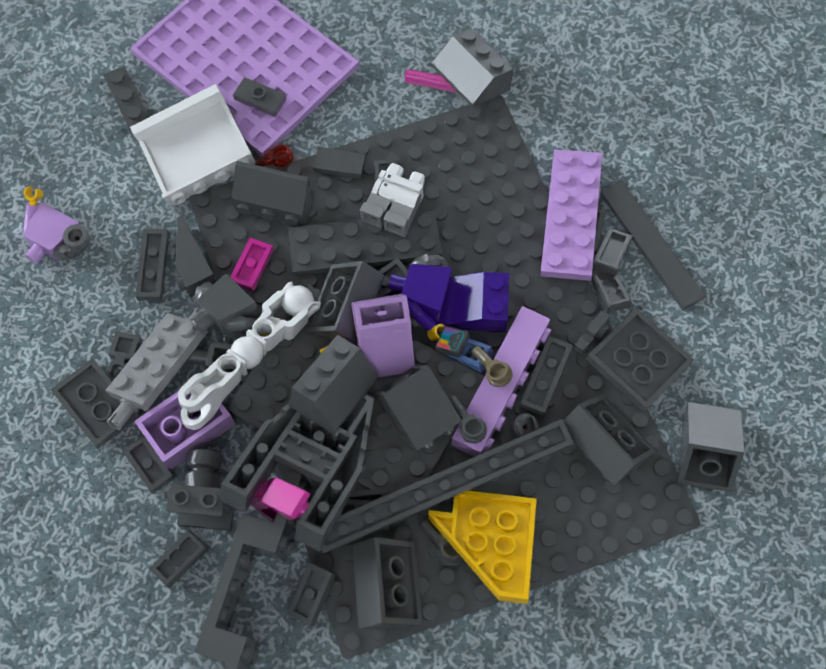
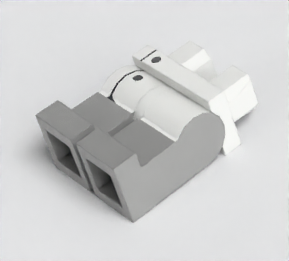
[360,163,425,238]

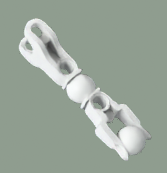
[178,281,321,430]

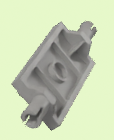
[106,308,208,431]

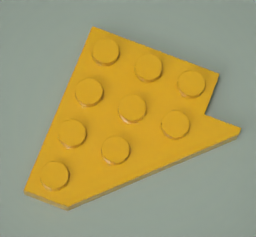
[428,491,537,604]

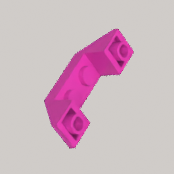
[251,477,310,522]

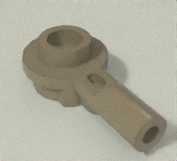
[472,346,513,387]

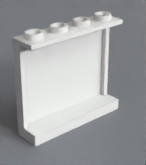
[130,84,256,206]

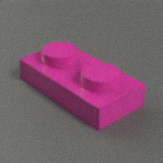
[231,238,274,292]

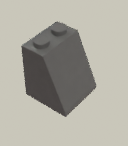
[373,365,462,451]
[677,402,745,492]

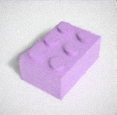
[134,391,235,471]

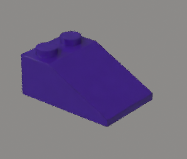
[435,272,509,332]

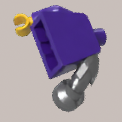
[388,254,452,341]

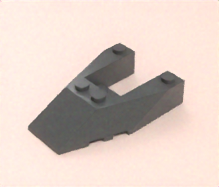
[220,395,374,552]

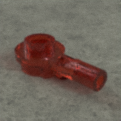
[254,144,294,167]

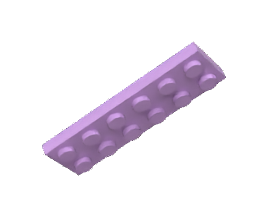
[541,149,602,281]

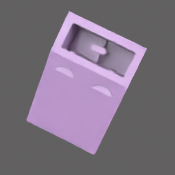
[351,294,415,378]

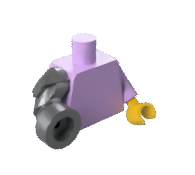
[23,186,91,264]

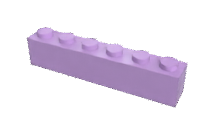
[452,306,552,457]

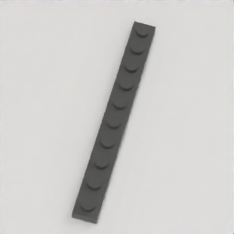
[321,419,574,554]

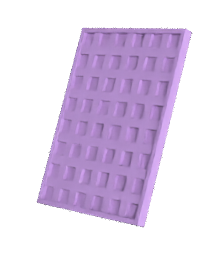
[130,0,360,158]

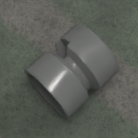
[184,449,221,488]

